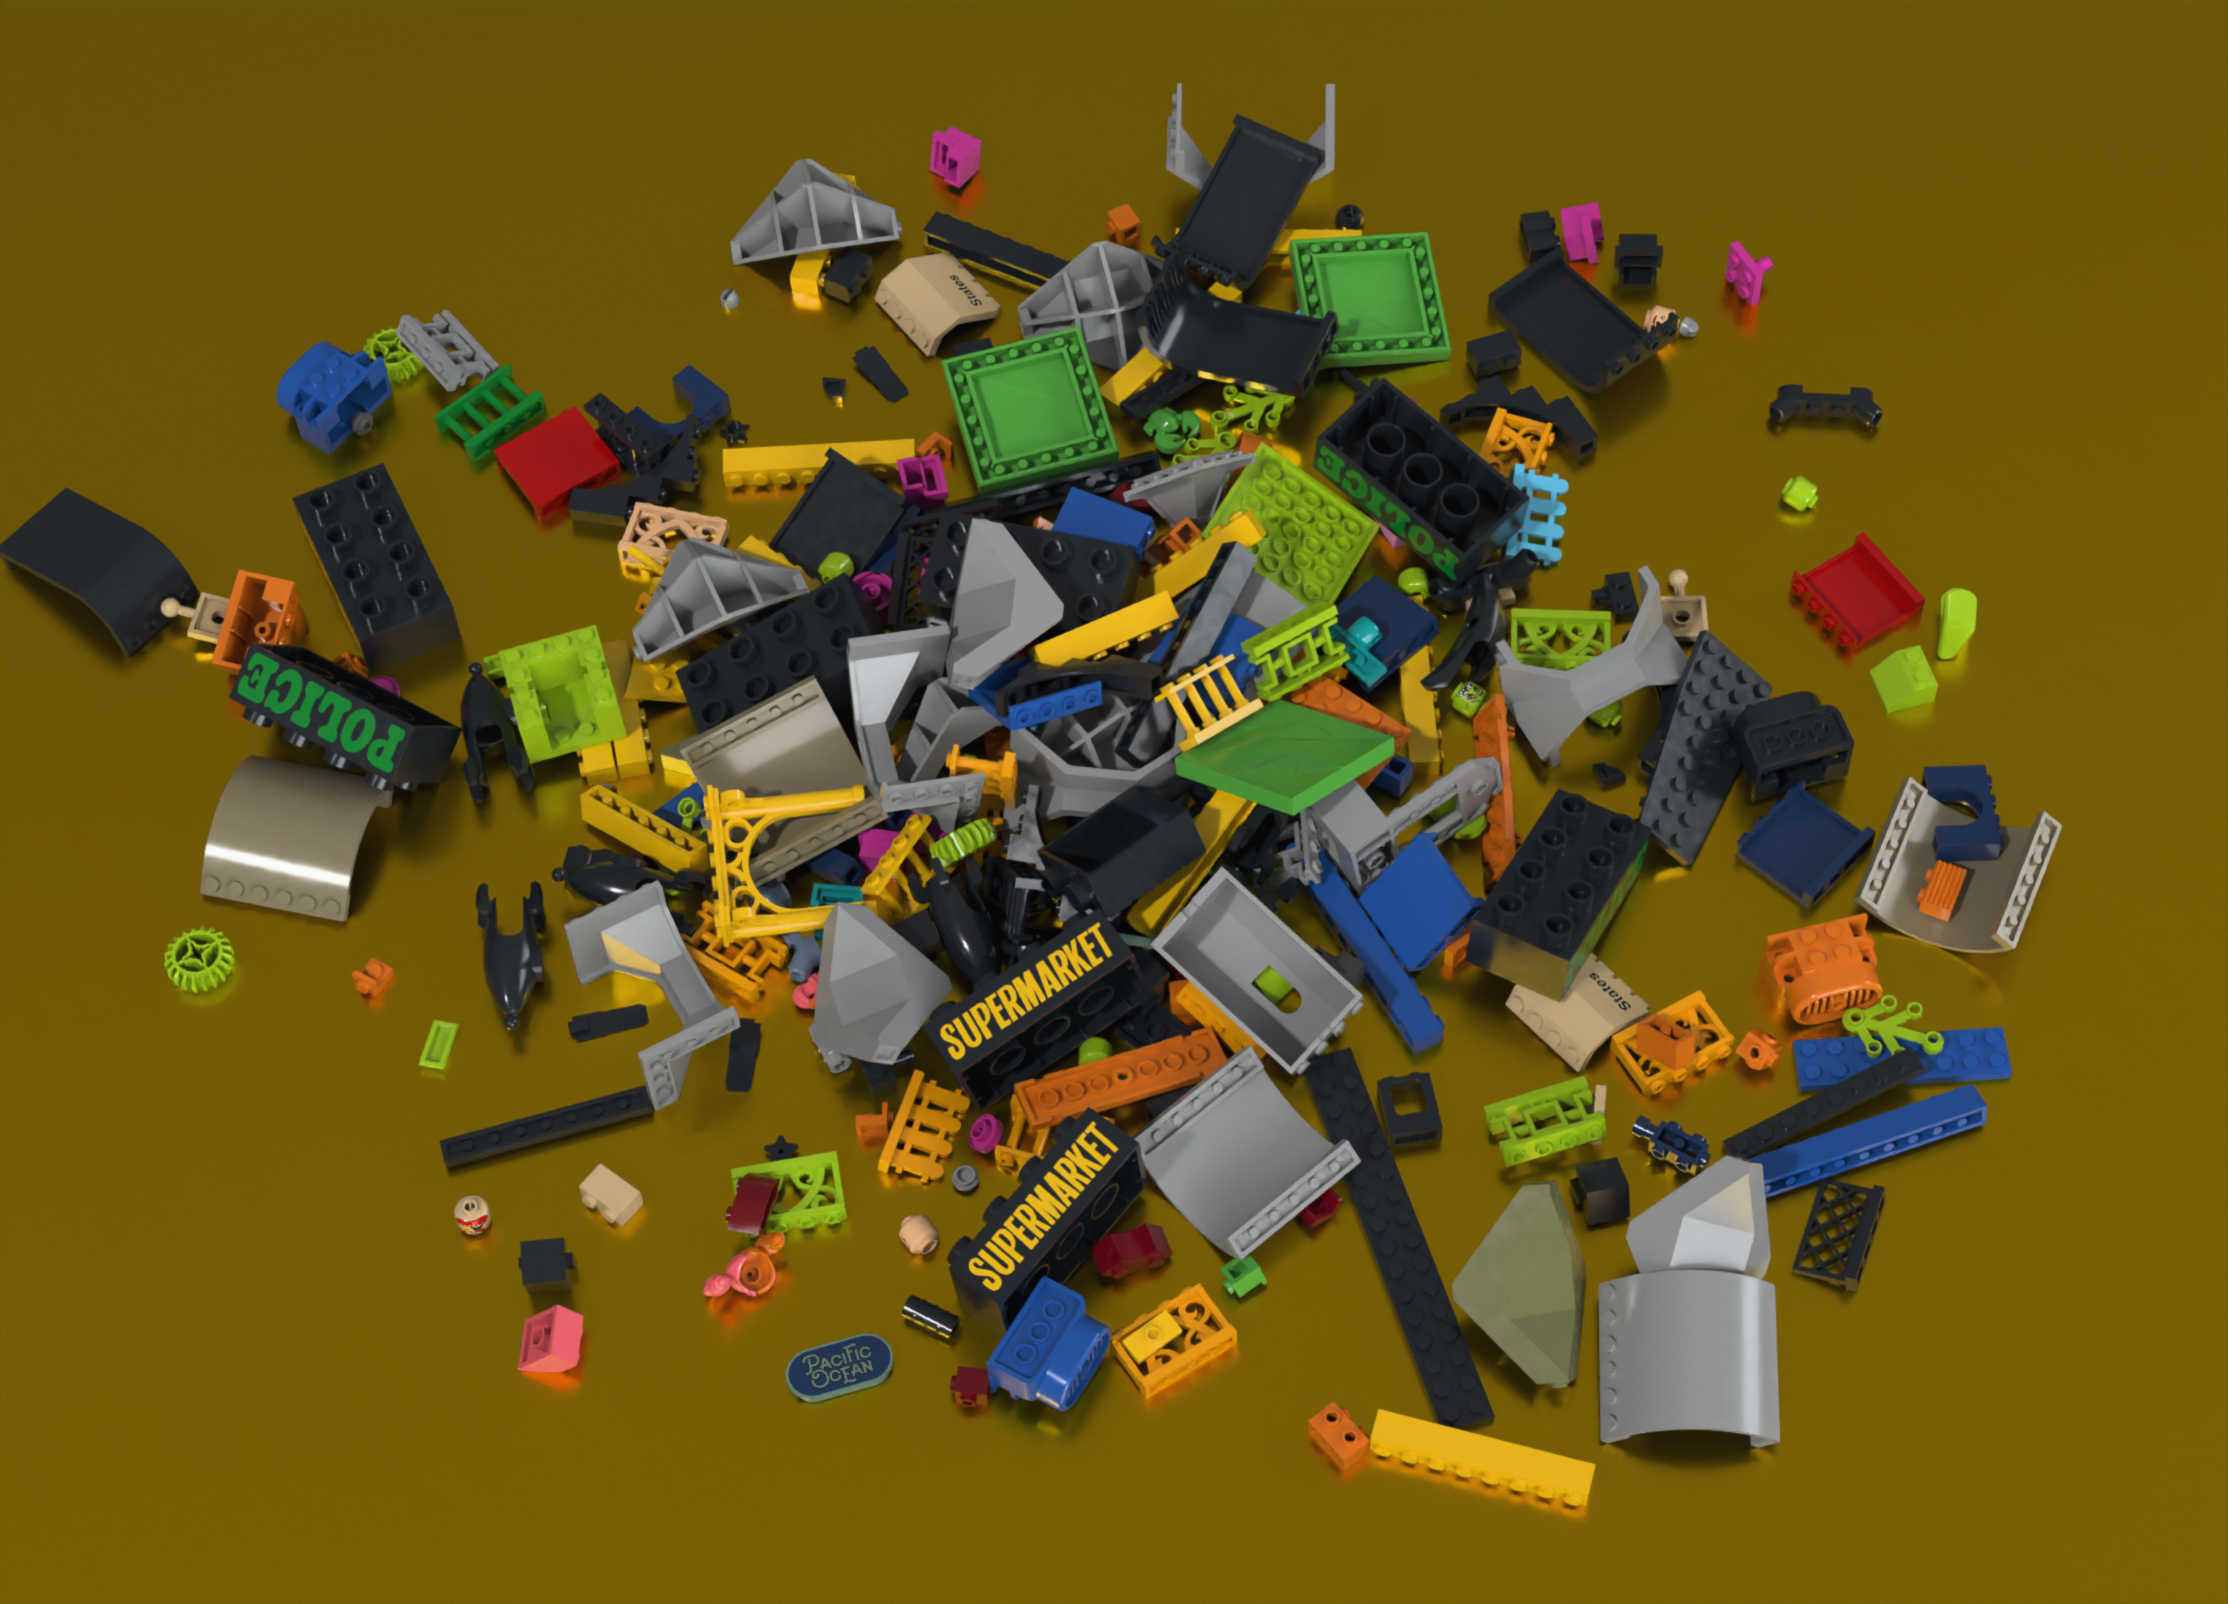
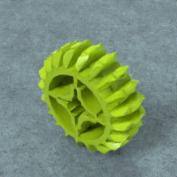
[363,325,423,384]
[929,818,998,869]
[164,925,235,993]

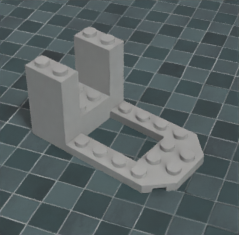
[1306,757,1503,897]

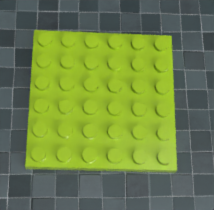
[1200,442,1381,607]

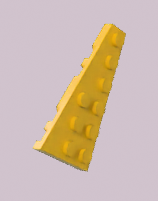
[623,577,691,703]

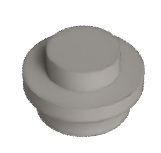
[952,1165,979,1191]

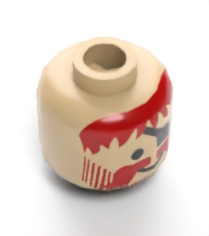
[454,1195,491,1235]

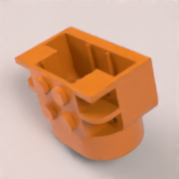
[211,570,307,675]
[1760,913,1883,1025]

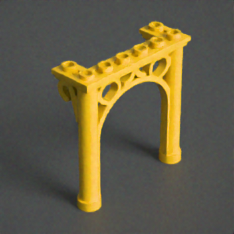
[703,784,878,947]

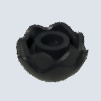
[1335,204,1364,230]

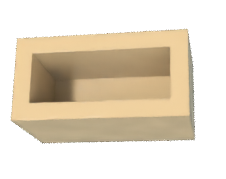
[579,1163,643,1227]

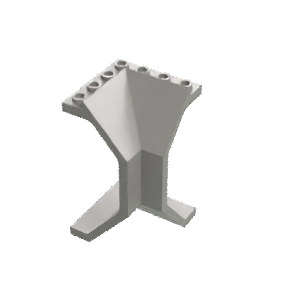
[1166,83,1335,191]
[1123,450,1256,532]
[1494,565,1688,768]
[846,625,985,834]
[1001,719,1190,845]
[564,880,741,1112]

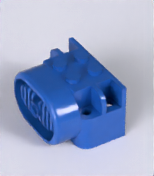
[276,341,393,455]
[987,1275,1111,1412]

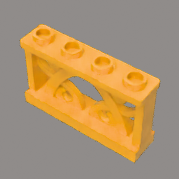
[1479,408,1555,496]
[1610,990,1735,1096]
[1110,1283,1237,1399]

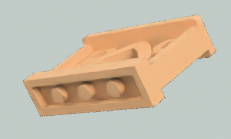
[617,502,729,567]

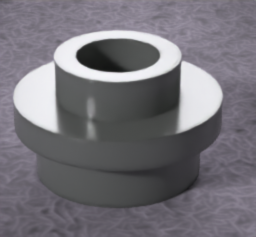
[351,412,373,435]

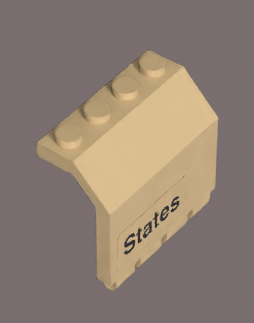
[874,253,1002,357]
[1505,952,1650,1073]

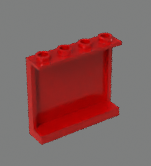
[493,406,622,521]
[1791,532,1925,654]

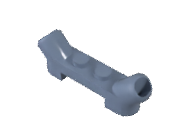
[748,882,821,982]

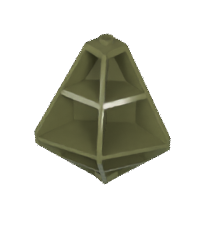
[1452,1181,1587,1388]

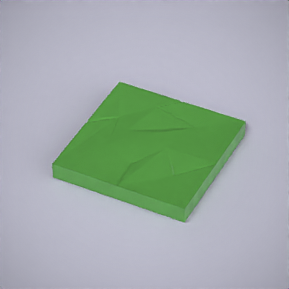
[1288,232,1452,369]
[941,326,1119,494]
[1175,699,1395,816]

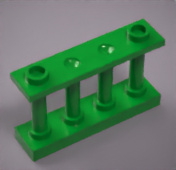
[434,364,547,463]

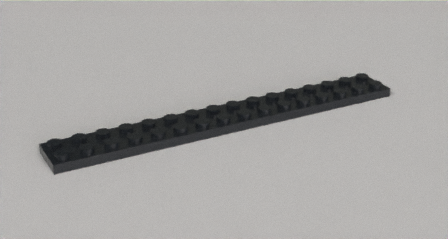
[1303,1047,1495,1430]

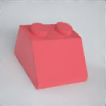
[518,1305,584,1373]

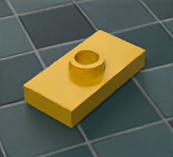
[1122,1310,1183,1365]

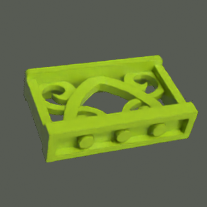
[1510,608,1611,671]
[731,1151,847,1238]

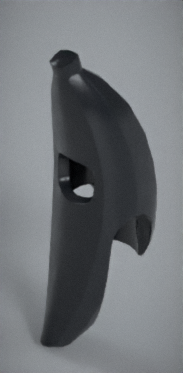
[1420,573,1506,692]

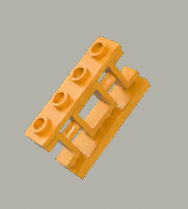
[679,900,790,1005]

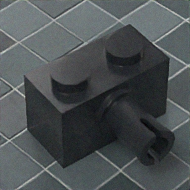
[856,1046,915,1101]

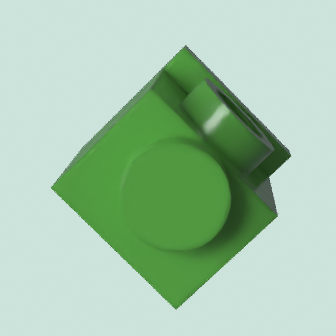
[1220,1254,1268,1297]

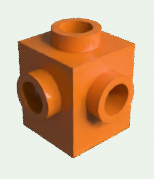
[1735,1028,1783,1071]

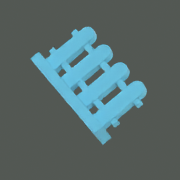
[1500,463,1569,567]

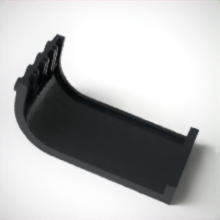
[1151,114,1322,291]
[1488,247,1679,394]
[1134,250,1340,398]
[756,447,912,620]
[0,488,199,656]

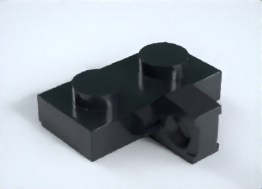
[1590,572,1639,620]

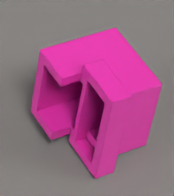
[930,126,982,188]
[1561,202,1604,264]
[897,454,949,509]
[858,828,908,882]

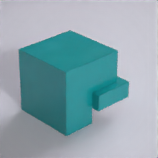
[810,883,865,939]

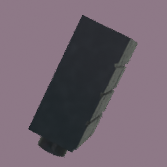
[1037,784,1207,918]

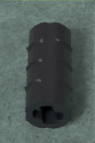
[902,1295,961,1339]

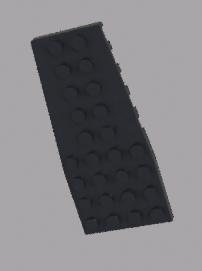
[1634,630,1773,865]

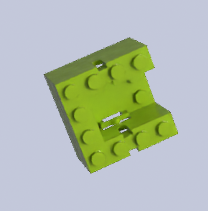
[498,624,628,764]

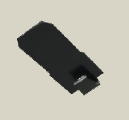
[852,346,909,403]
[568,1004,649,1041]
[725,1018,761,1092]

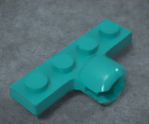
[1312,616,1387,688]

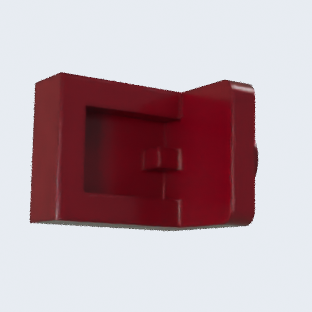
[1298,1187,1342,1228]

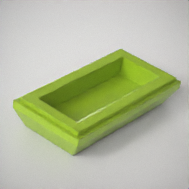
[418,1019,459,1070]

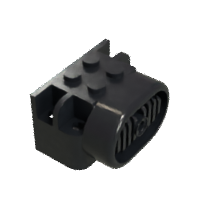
[1734,691,1854,802]

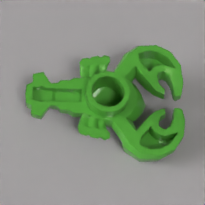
[1143,407,1201,454]

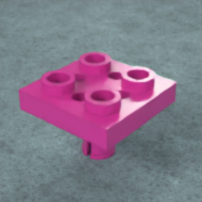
[1725,241,1773,306]

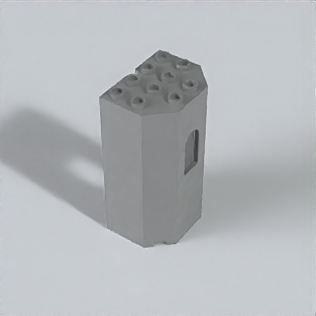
[1150,867,1364,1075]

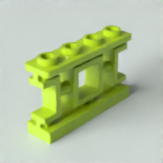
[1240,600,1350,702]
[1483,1076,1607,1167]

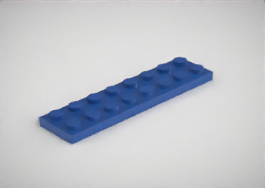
[1792,1027,2012,1092]

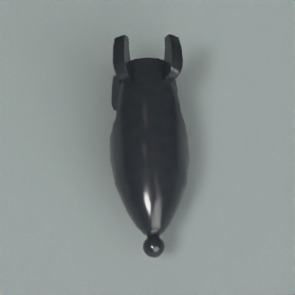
[460,662,534,804]
[1226,803,1291,886]
[552,854,712,937]
[907,855,1003,985]
[476,881,545,1030]

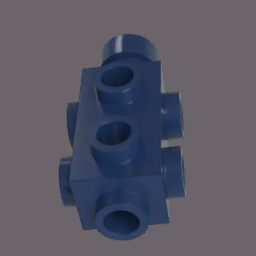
[1631,1115,1711,1175]

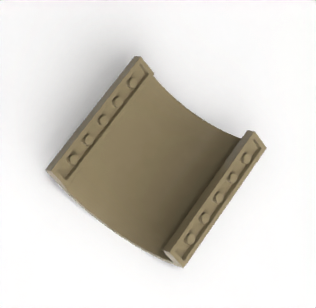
[678,674,889,888]
[200,755,394,922]
[1854,776,2063,953]

